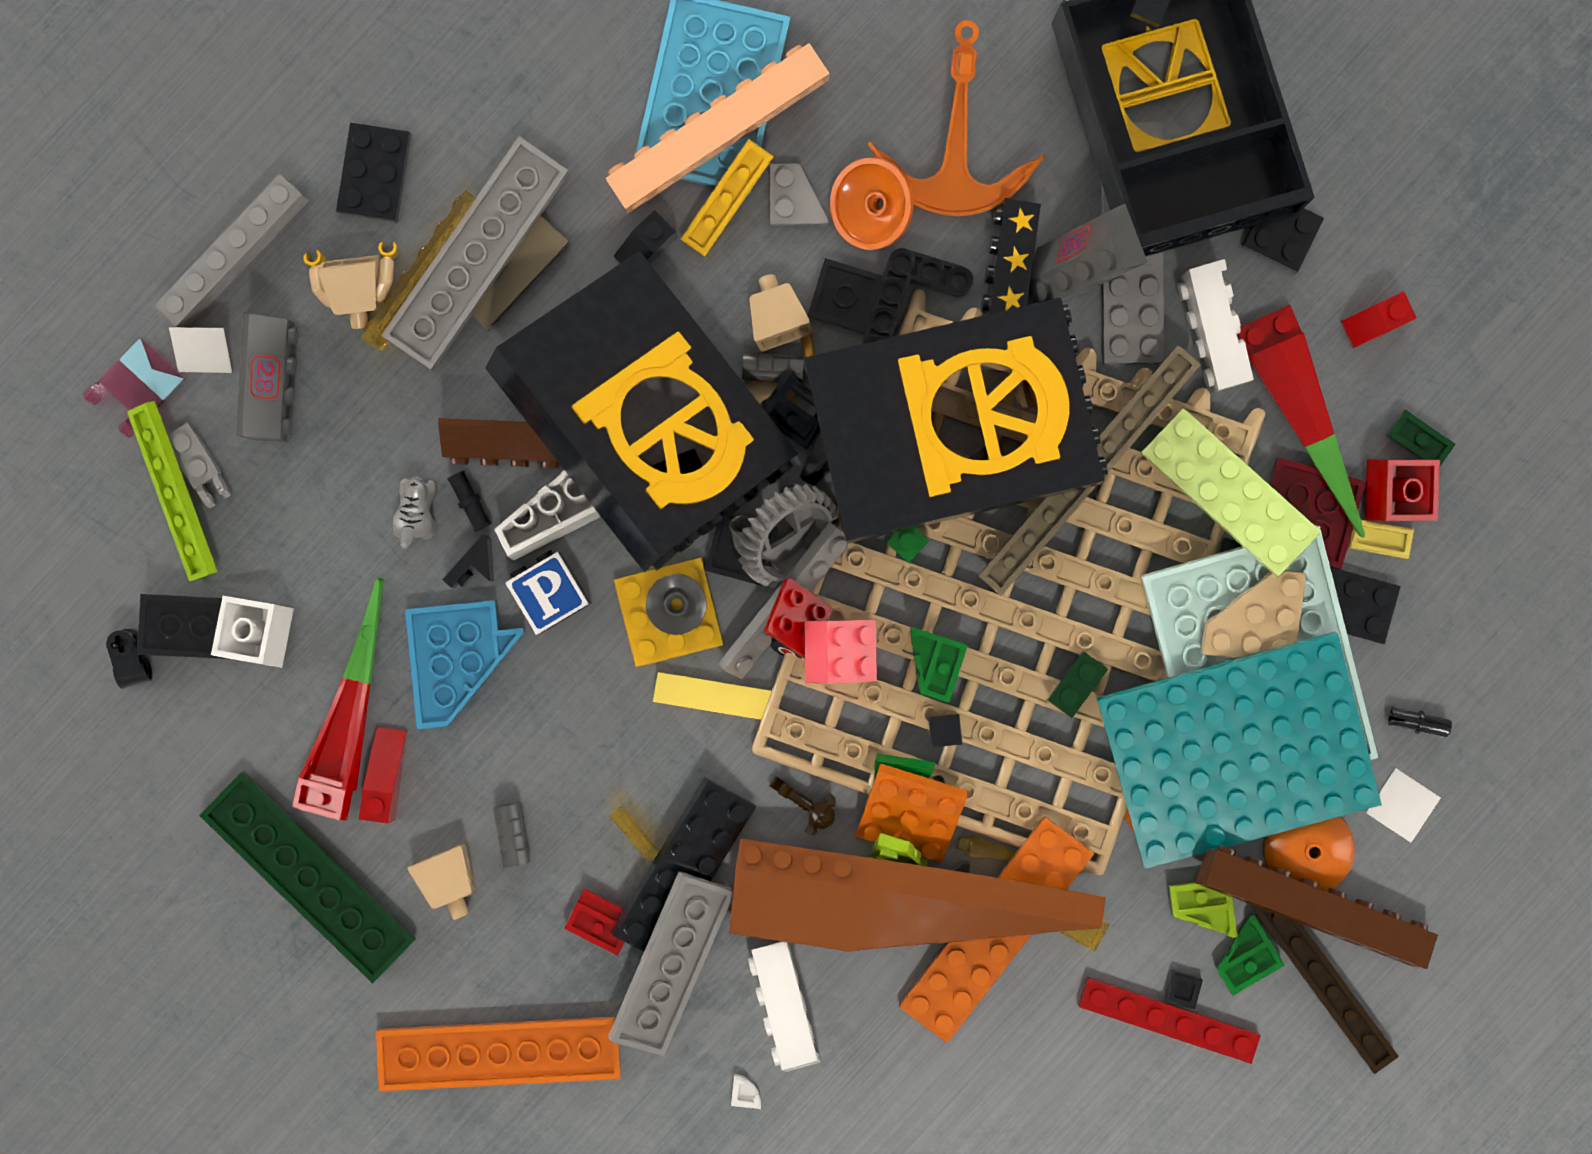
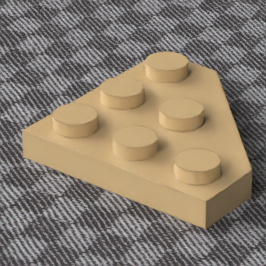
[1201,570,1307,658]

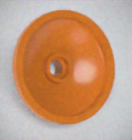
[830,158,913,250]
[1263,817,1355,892]

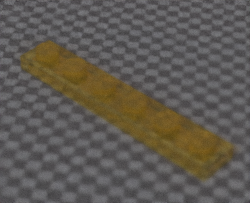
[361,190,476,352]

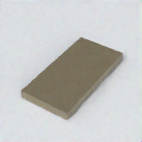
[471,215,569,330]

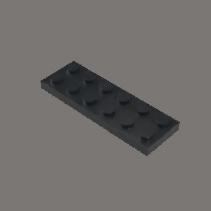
[1220,538,1401,644]
[611,777,756,951]

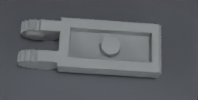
[168,422,231,509]

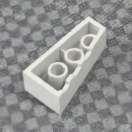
[1177,259,1254,393]
[494,470,601,561]
[748,942,821,1072]

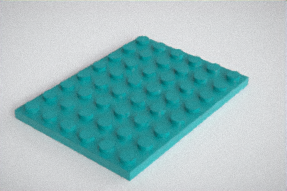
[1097,631,1382,869]

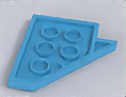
[405,600,525,729]

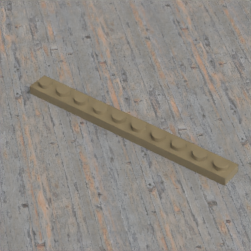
[978,345,1201,596]

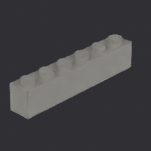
[154,174,309,328]

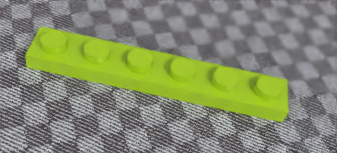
[127,401,218,582]

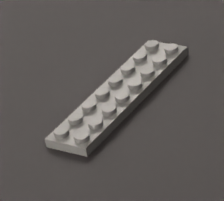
[1101,122,1164,364]
[381,136,570,371]

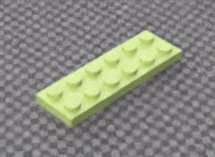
[1141,408,1321,578]

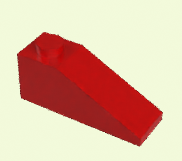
[358,727,407,824]

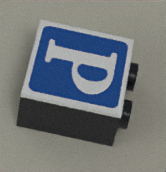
[506,550,592,635]

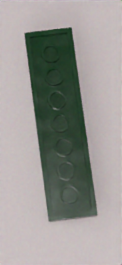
[199,771,417,984]

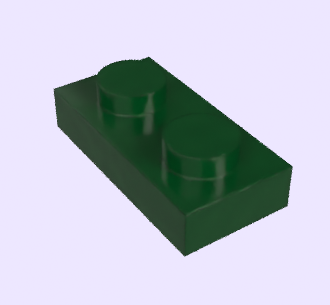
[1386,410,1456,466]
[1046,651,1108,718]

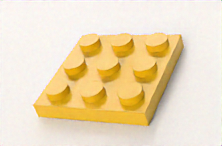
[614,558,724,667]

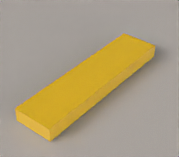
[680,139,774,257]

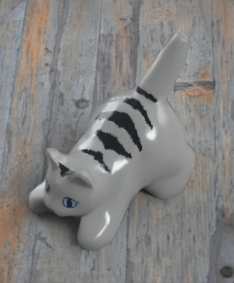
[392,476,437,549]

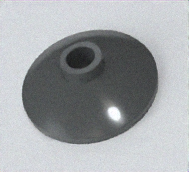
[646,574,707,635]

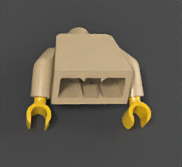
[303,242,398,329]

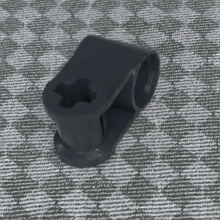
[106,628,153,689]

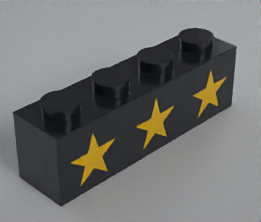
[980,198,1041,315]

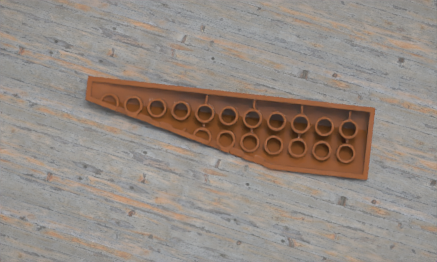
[729,839,1106,952]

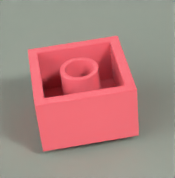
[804,620,877,684]

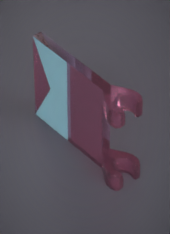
[83,338,185,438]

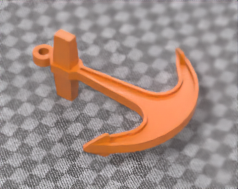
[867,20,1045,216]

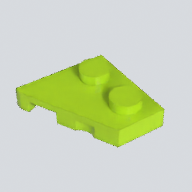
[870,833,929,867]
[1168,882,1237,938]

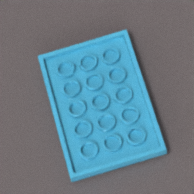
[634,0,791,195]

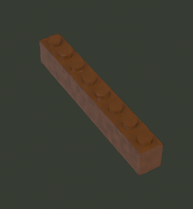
[1195,846,1438,969]

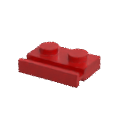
[564,888,625,956]

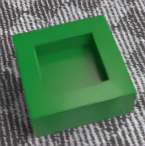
[886,528,929,563]

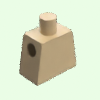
[749,274,815,352]
[407,843,476,920]

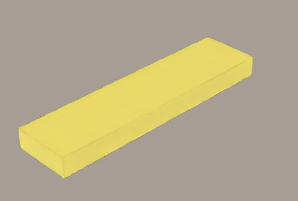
[653,672,772,720]

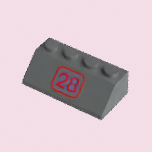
[1030,204,1147,303]
[236,313,298,442]

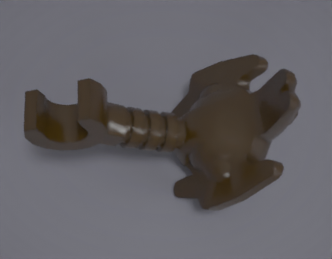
[769,776,836,836]

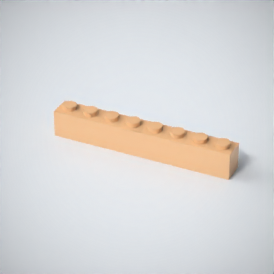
[605,43,830,214]

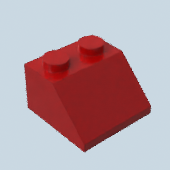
[1365,459,1440,521]

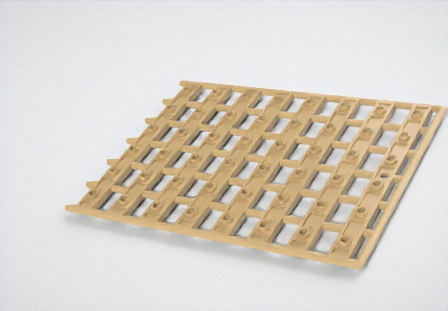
[752,288,1265,876]

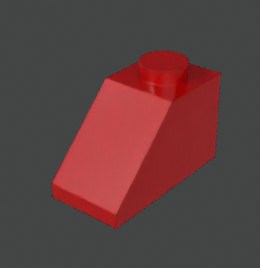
[1340,291,1417,348]

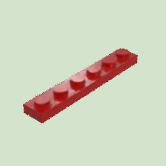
[1078,977,1261,1064]

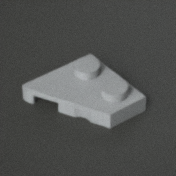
[769,163,828,226]

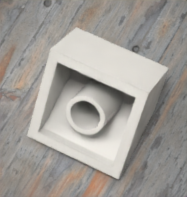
[211,596,294,668]

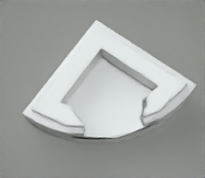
[731,1074,761,1109]

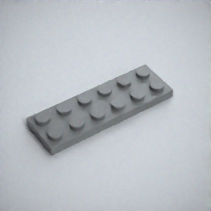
[608,872,733,1056]

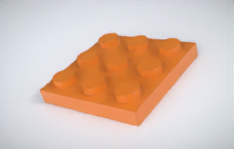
[855,763,968,863]

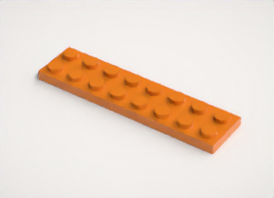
[899,816,1094,1043]
[376,1016,621,1092]

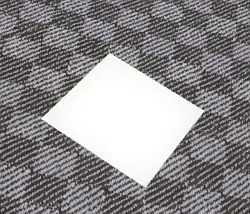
[169,327,232,373]
[1366,768,1441,843]

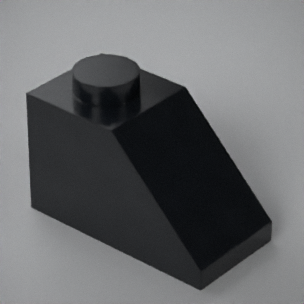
[614,210,678,263]

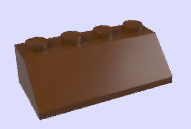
[438,418,559,469]

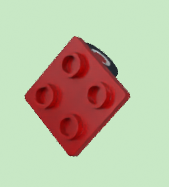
[764,578,832,659]

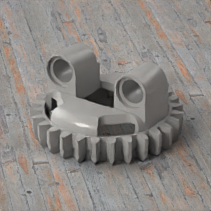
[729,484,839,588]

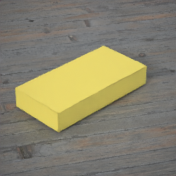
[1348,520,1414,559]

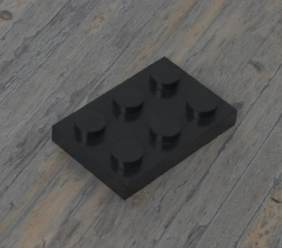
[336,122,411,223]
[137,594,229,659]

